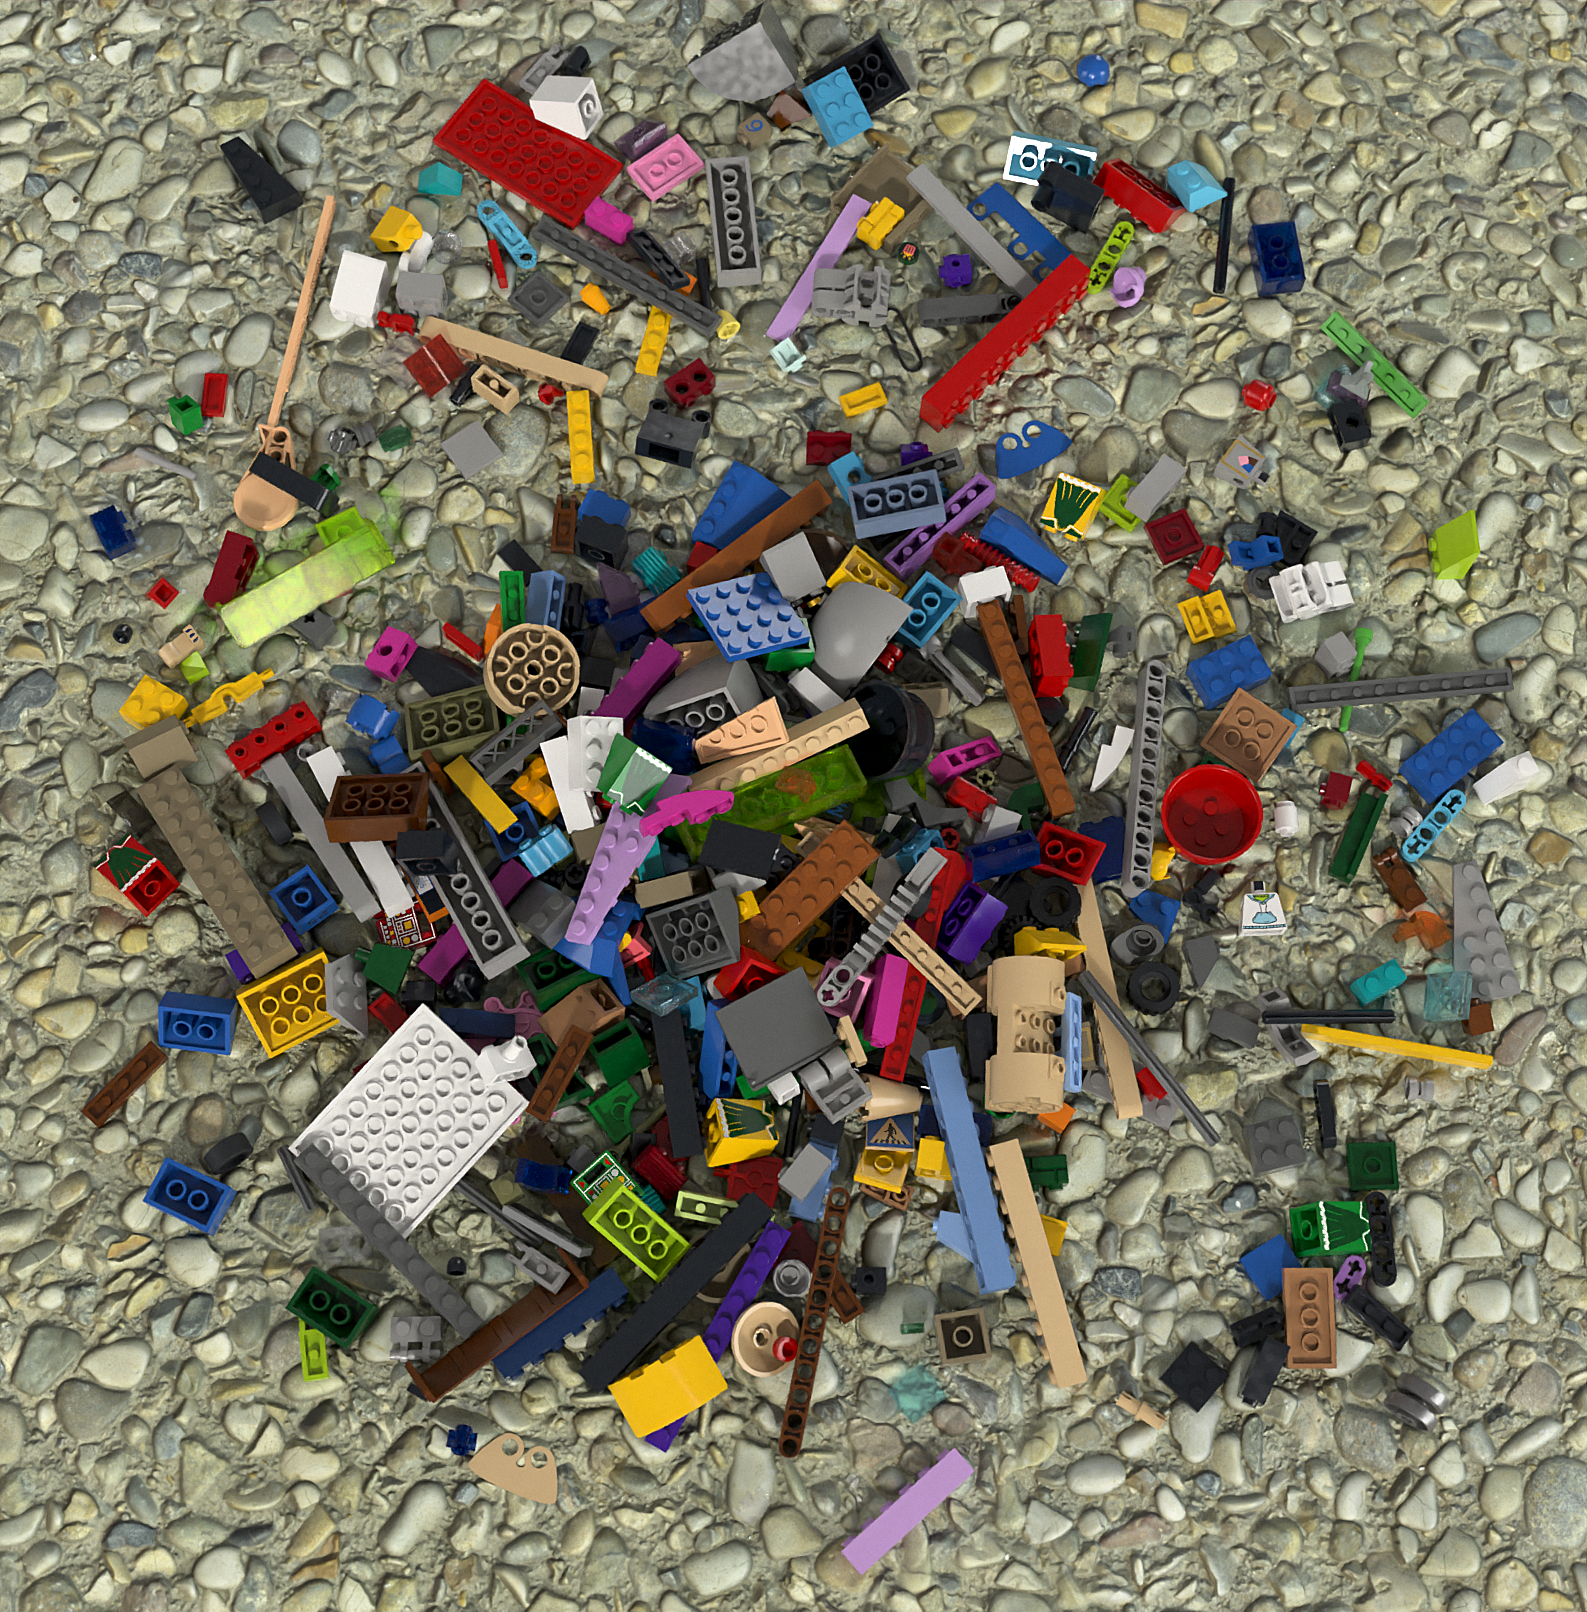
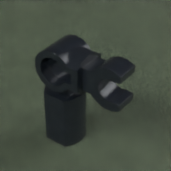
[1182,867,1220,923]

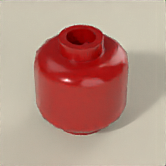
[1242,379,1277,412]

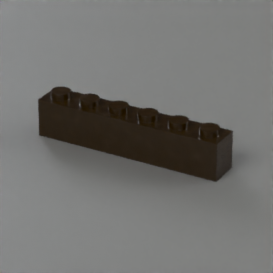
[515,1132,623,1272]

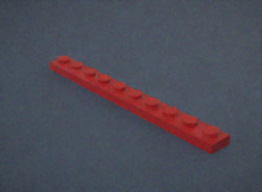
[879,847,958,1083]

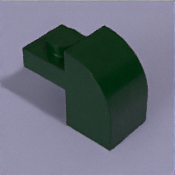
[1007,782,1045,838]

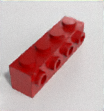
[224,700,322,780]

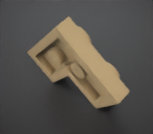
[835,1015,867,1067]

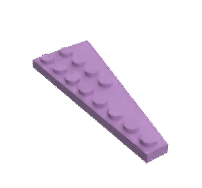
[565,774,692,946]

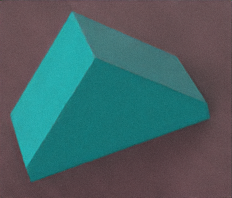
[417,162,463,196]

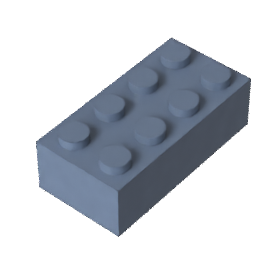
[847,469,946,539]

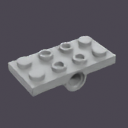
[792,1046,873,1124]

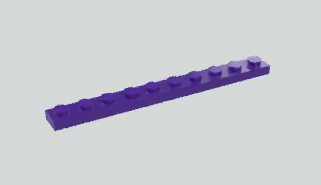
[645,1220,791,1453]

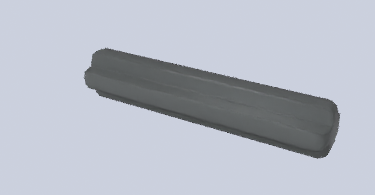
[277,1145,318,1213]

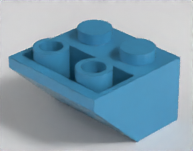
[671,976,708,1038]

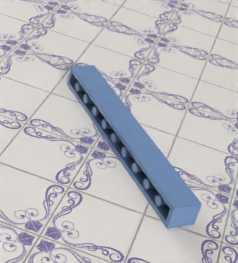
[921,1046,1016,1295]

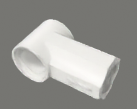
[399,231,435,273]

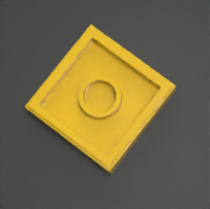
[853,1142,913,1194]

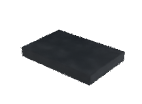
[698,819,782,881]

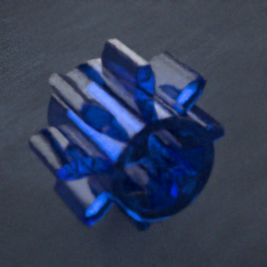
[446,1424,478,1456]

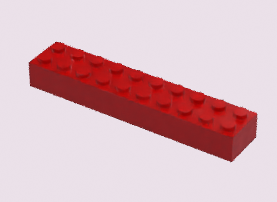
[919,253,1091,433]

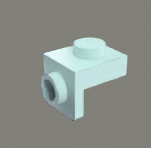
[769,337,807,373]

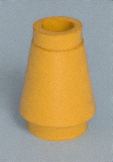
[579,282,611,316]

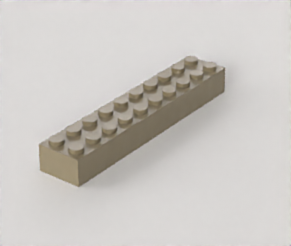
[136,764,298,980]

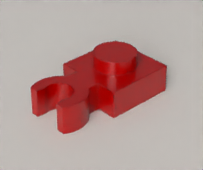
[376,311,417,336]

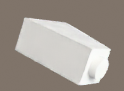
[787,667,845,717]
[1473,751,1540,806]

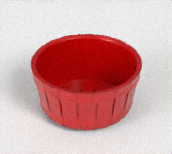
[1161,764,1263,865]

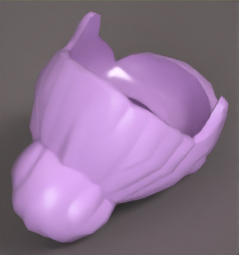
[1108,267,1146,308]

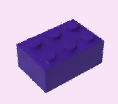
[936,880,1008,966]

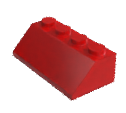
[1092,158,1186,233]

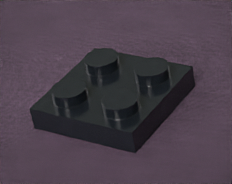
[1158,1341,1229,1413]

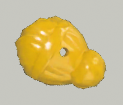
[1150,842,1175,881]

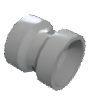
[1390,806,1423,838]
[1404,1076,1434,1102]

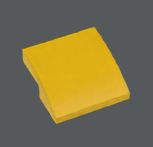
[1177,589,1238,645]

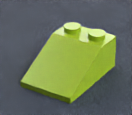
[1428,510,1480,580]

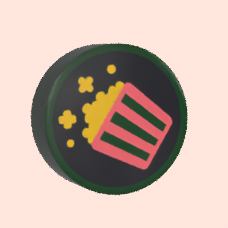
[897,242,919,265]

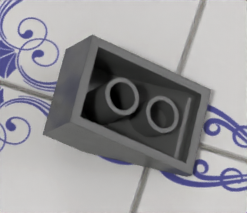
[506,878,576,950]

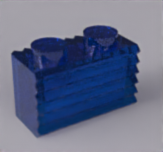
[89,505,137,560]

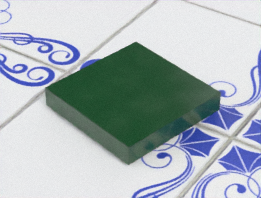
[1345,1141,1399,1192]

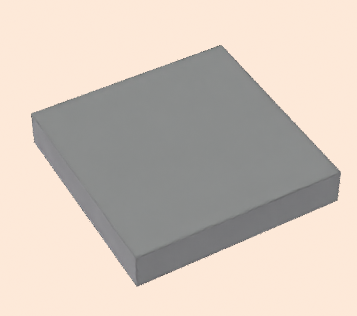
[440,420,503,480]

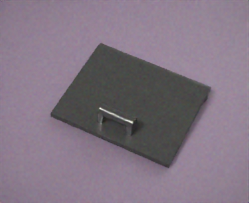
[714,966,841,1092]

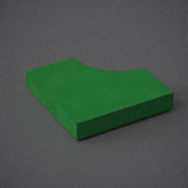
[587,1079,641,1146]

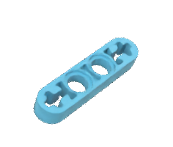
[1400,789,1466,862]

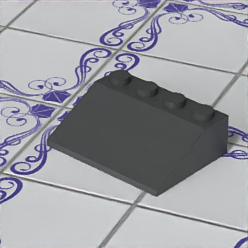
[645,885,741,982]

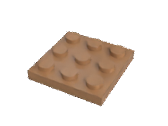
[1200,687,1298,784]

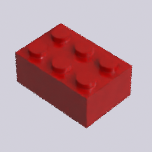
[1027,614,1073,697]

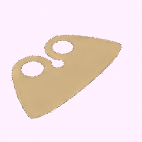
[468,1433,558,1504]

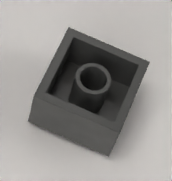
[1241,1114,1307,1178]

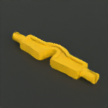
[180,667,275,728]

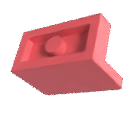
[620,921,652,969]

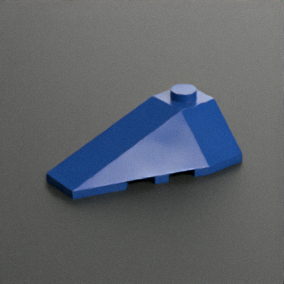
[979,506,1068,586]

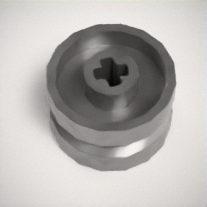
[1383,1372,1450,1434]

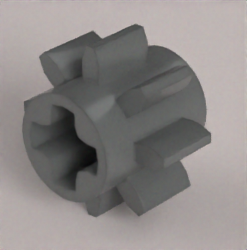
[327,426,357,454]

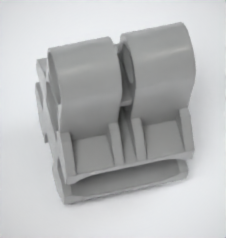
[811,265,890,327]

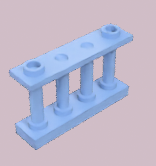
[1053,992,1082,1093]

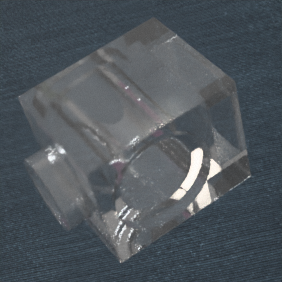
[661,230,697,267]

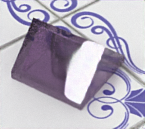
[614,118,668,163]

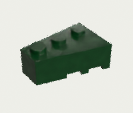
[526,1033,595,1112]

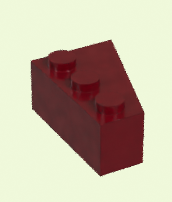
[203,530,261,616]

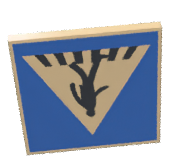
[865,1113,915,1152]

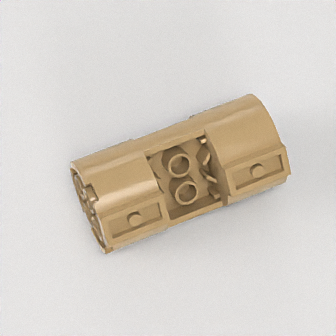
[985,956,1067,1114]

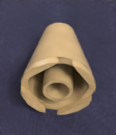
[855,1073,923,1122]

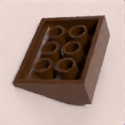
[324,772,430,843]

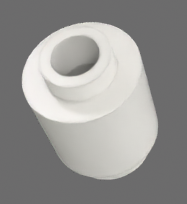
[1274,801,1299,837]

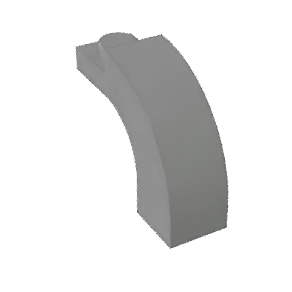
[1256,987,1318,1067]

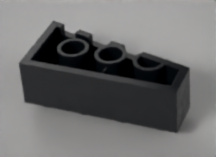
[220,136,303,225]

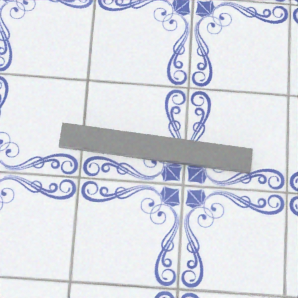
[906,163,1038,299]

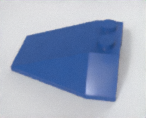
[553,894,646,978]

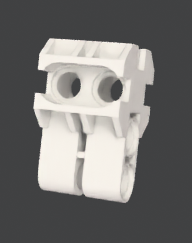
[1269,561,1354,623]

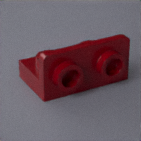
[806,430,852,466]

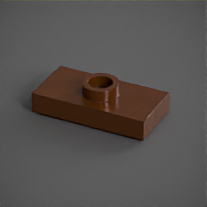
[421,749,455,796]

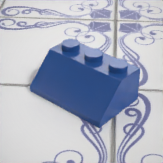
[158,991,237,1055]

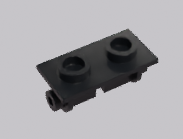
[1229,1306,1284,1348]

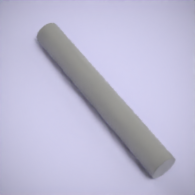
[135,447,199,481]

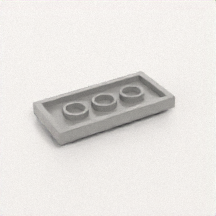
[1082,1046,1188,1130]

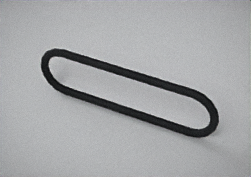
[883,307,923,373]

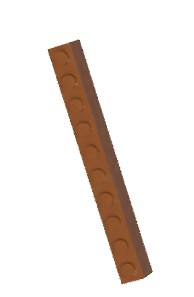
[640,480,833,633]
[976,599,1075,820]

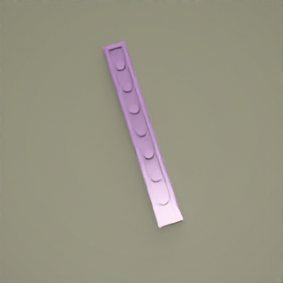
[766,194,872,343]

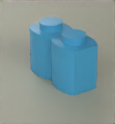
[517,824,573,877]

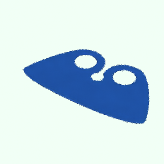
[996,420,1072,479]

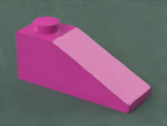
[927,736,1002,786]

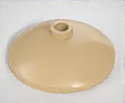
[732,1301,800,1377]

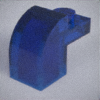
[515,1158,572,1195]

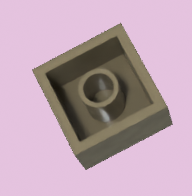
[932,1307,992,1368]

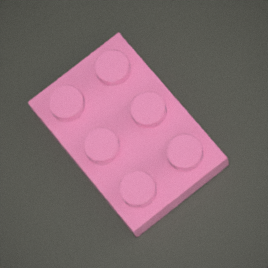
[626,134,704,202]

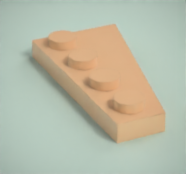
[693,696,789,764]

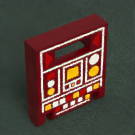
[374,899,439,950]

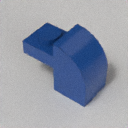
[1228,535,1284,571]

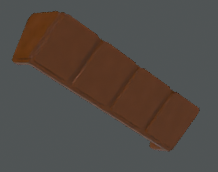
[404,1247,589,1403]

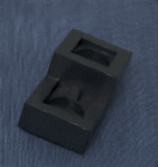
[872,814,922,859]

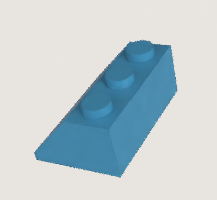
[893,571,963,649]

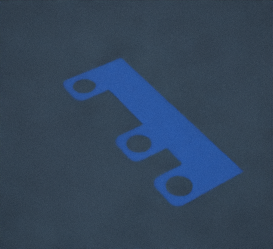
[966,182,1071,282]

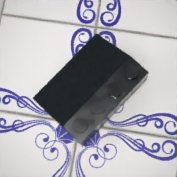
[802,33,911,116]

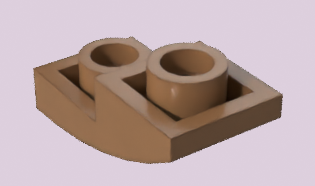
[858,1183,915,1211]

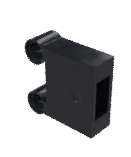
[1031,161,1105,234]
[635,398,712,469]

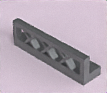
[469,698,563,785]

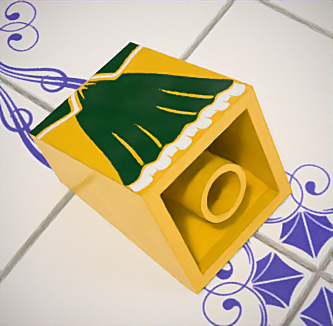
[1039,472,1107,542]
[699,1098,779,1167]

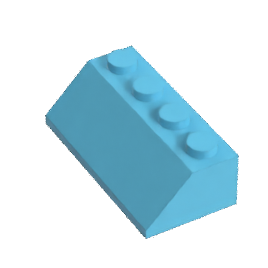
[1003,130,1098,186]

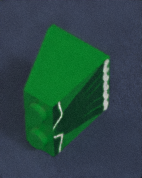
[596,732,673,817]
[1289,1201,1372,1258]

